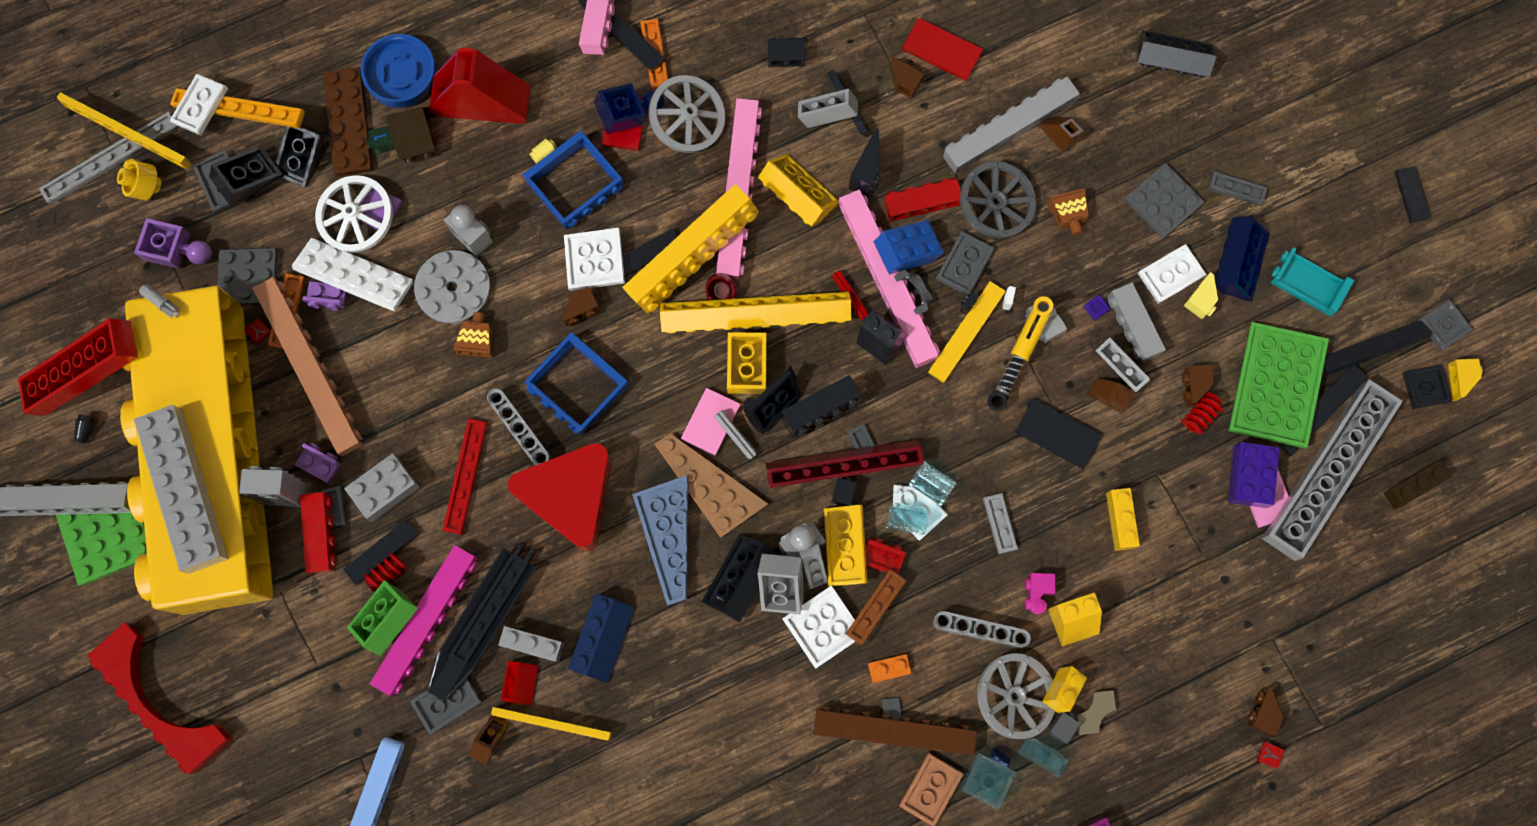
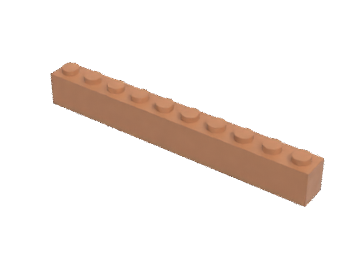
[252,277,363,456]

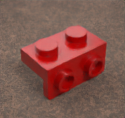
[866,538,906,574]

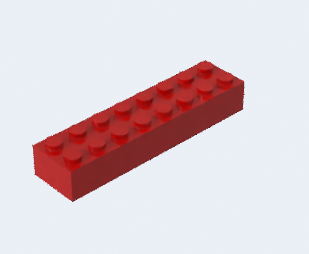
[18,318,138,416]

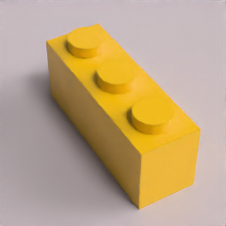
[1106,488,1140,551]

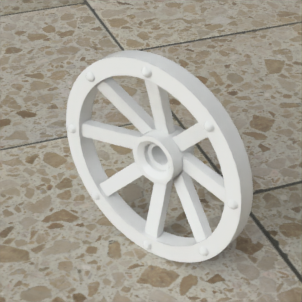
[315,176,393,253]

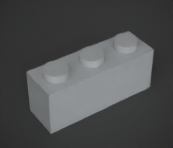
[798,88,858,128]
[1096,337,1150,392]
[498,626,564,663]

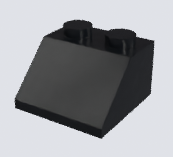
[856,310,908,365]

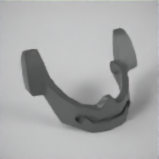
[894,270,932,314]

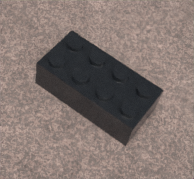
[781,375,861,439]

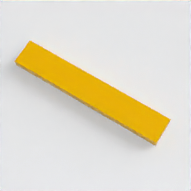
[928,281,1006,383]
[491,707,612,740]

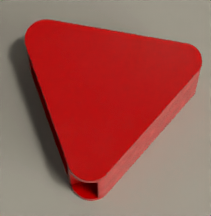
[428,48,531,124]
[508,443,612,552]

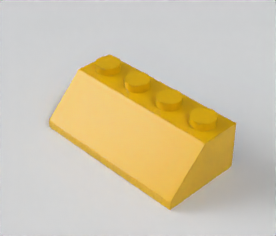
[758,153,839,227]

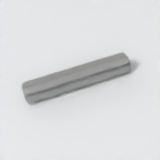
[714,410,757,459]

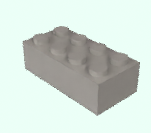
[239,466,307,507]

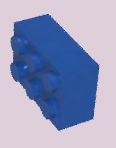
[873,220,944,275]

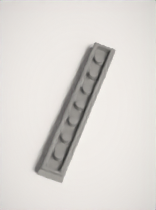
[39,112,180,205]

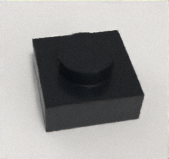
[960,292,979,315]

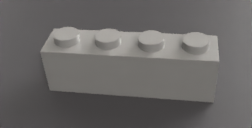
[1108,282,1166,363]

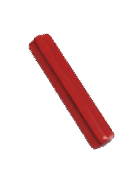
[832,270,869,320]

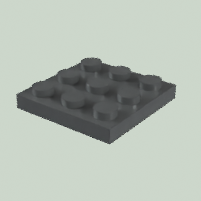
[1124,163,1204,239]
[217,248,278,305]

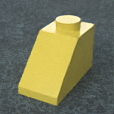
[1184,272,1218,319]

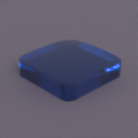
[990,748,1010,768]

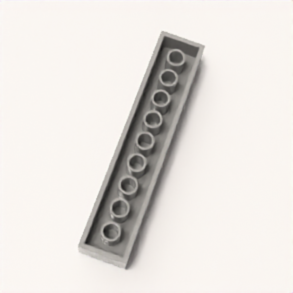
[1261,379,1403,561]

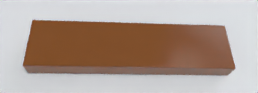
[845,569,906,646]

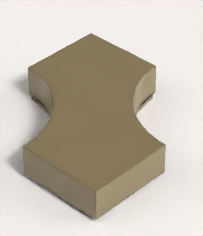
[1076,690,1116,735]

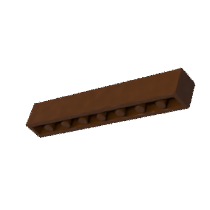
[813,707,977,756]

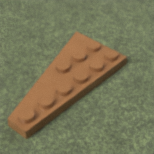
[655,433,768,538]

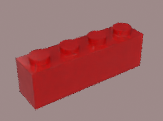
[884,178,961,222]
[300,492,337,574]

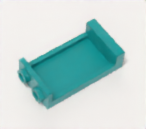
[1270,247,1354,316]

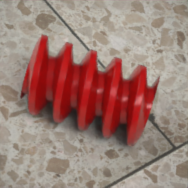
[1181,392,1223,435]
[364,553,409,593]

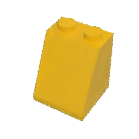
[1048,593,1102,647]

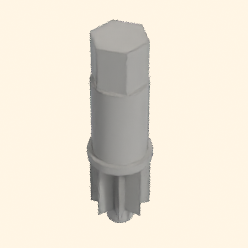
[139,284,181,318]

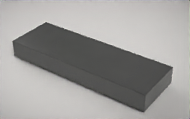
[1207,171,1268,206]

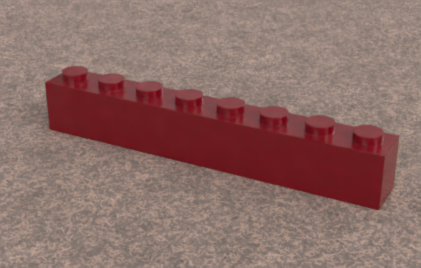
[765,440,923,488]

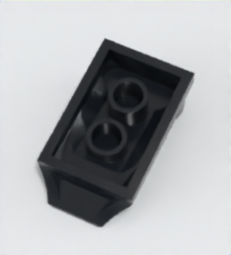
[743,365,802,435]

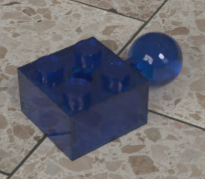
[594,83,664,134]

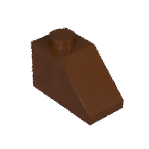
[1087,378,1135,413]
[469,715,509,765]

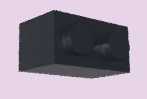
[768,37,805,68]

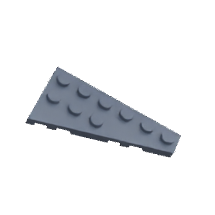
[632,475,688,606]

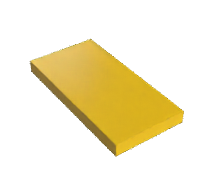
[824,505,868,586]

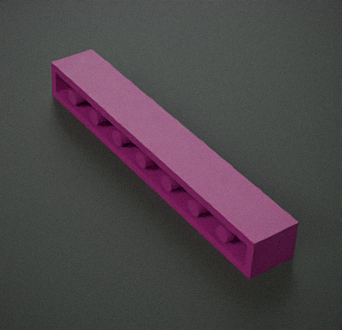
[370,545,478,697]

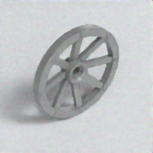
[649,75,725,153]
[977,653,1055,739]

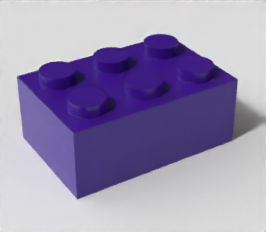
[1228,442,1279,508]

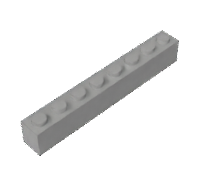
[943,77,1080,174]
[0,482,131,516]

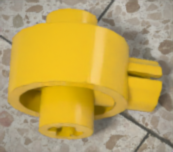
[117,158,161,201]

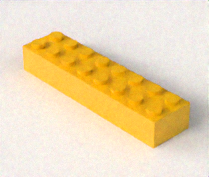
[622,184,759,314]

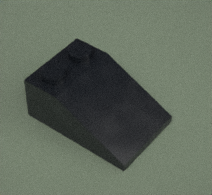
[275,123,331,188]
[849,128,880,198]
[209,145,282,206]

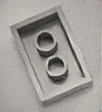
[344,453,420,522]
[758,554,804,615]

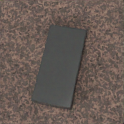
[882,698,901,721]

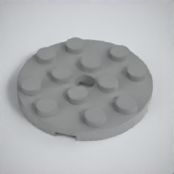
[414,250,491,324]

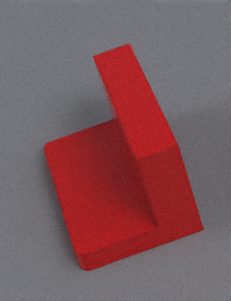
[501,661,538,705]

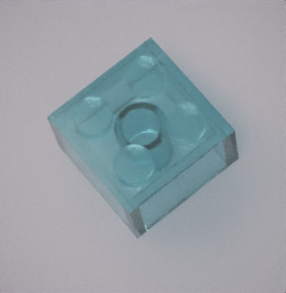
[959,753,1016,810]

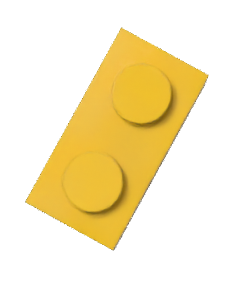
[1042,666,1087,713]

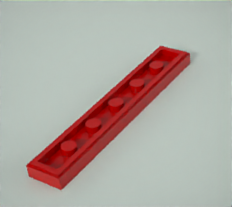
[442,418,488,535]

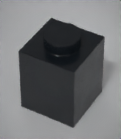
[831,477,857,506]

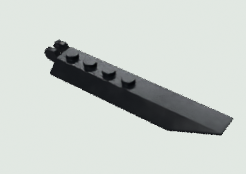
[428,541,537,702]

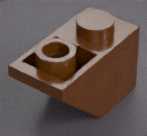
[889,56,924,99]
[1039,117,1084,152]
[562,286,600,326]
[1182,365,1214,407]
[1247,688,1284,736]

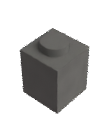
[1047,712,1080,744]

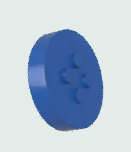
[361,34,437,108]

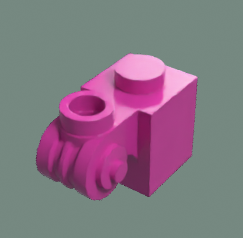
[1025,573,1055,614]

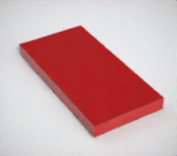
[902,18,983,81]

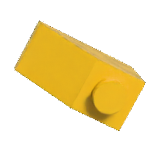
[1448,359,1482,401]

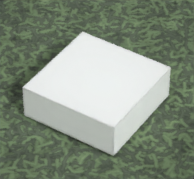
[1002,286,1016,310]

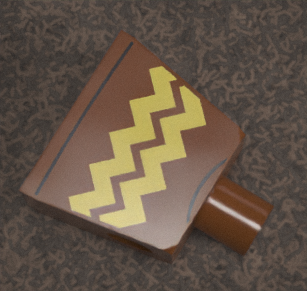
[1047,188,1088,235]
[453,312,493,358]

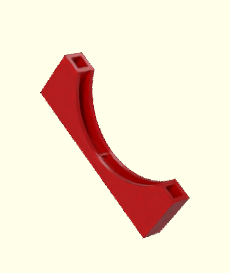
[87,622,233,774]

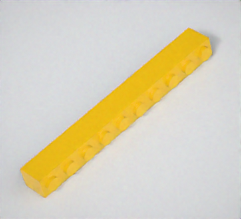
[660,292,851,333]

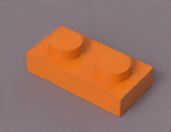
[868,654,911,683]

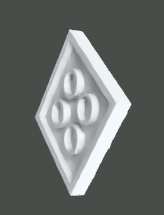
[564,228,625,291]
[782,586,855,669]

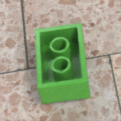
[347,580,418,656]

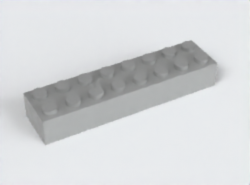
[134,405,228,574]

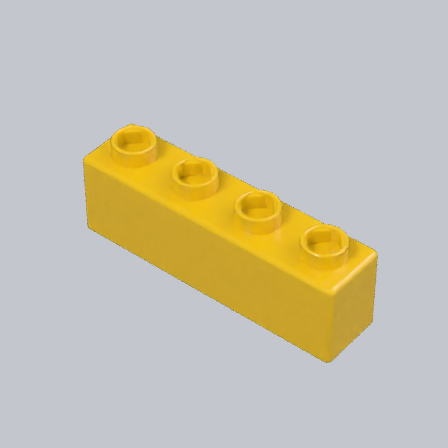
[120,285,274,615]

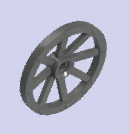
[960,161,1036,238]

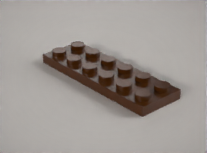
[323,67,372,177]

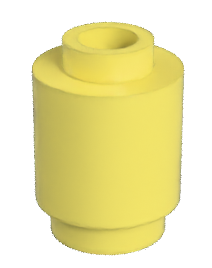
[529,139,558,164]

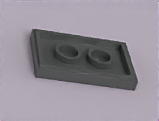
[192,149,249,214]
[935,231,994,296]
[410,677,482,735]

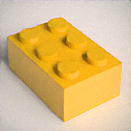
[727,333,766,394]

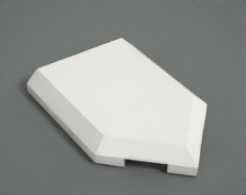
[893,485,947,541]

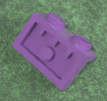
[303,281,348,311]
[295,443,341,484]

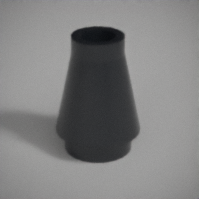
[73,414,95,443]

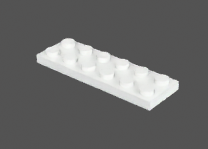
[292,238,413,312]

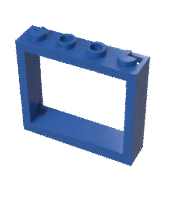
[522,130,624,230]
[524,332,629,436]

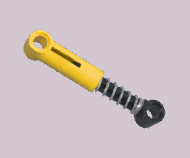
[987,296,1053,413]

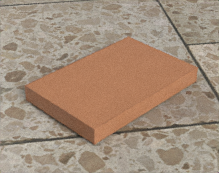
[899,753,964,826]

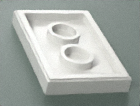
[170,74,228,136]
[1138,244,1207,304]

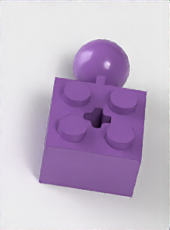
[134,218,212,269]

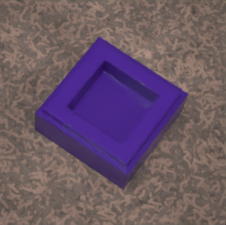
[1083,295,1110,321]

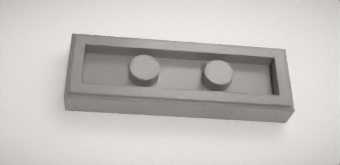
[983,493,1018,555]
[799,544,828,589]

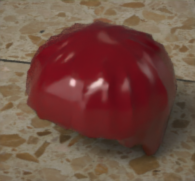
[705,273,737,300]

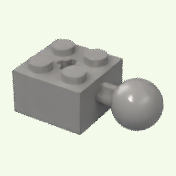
[444,205,493,257]
[779,522,826,558]

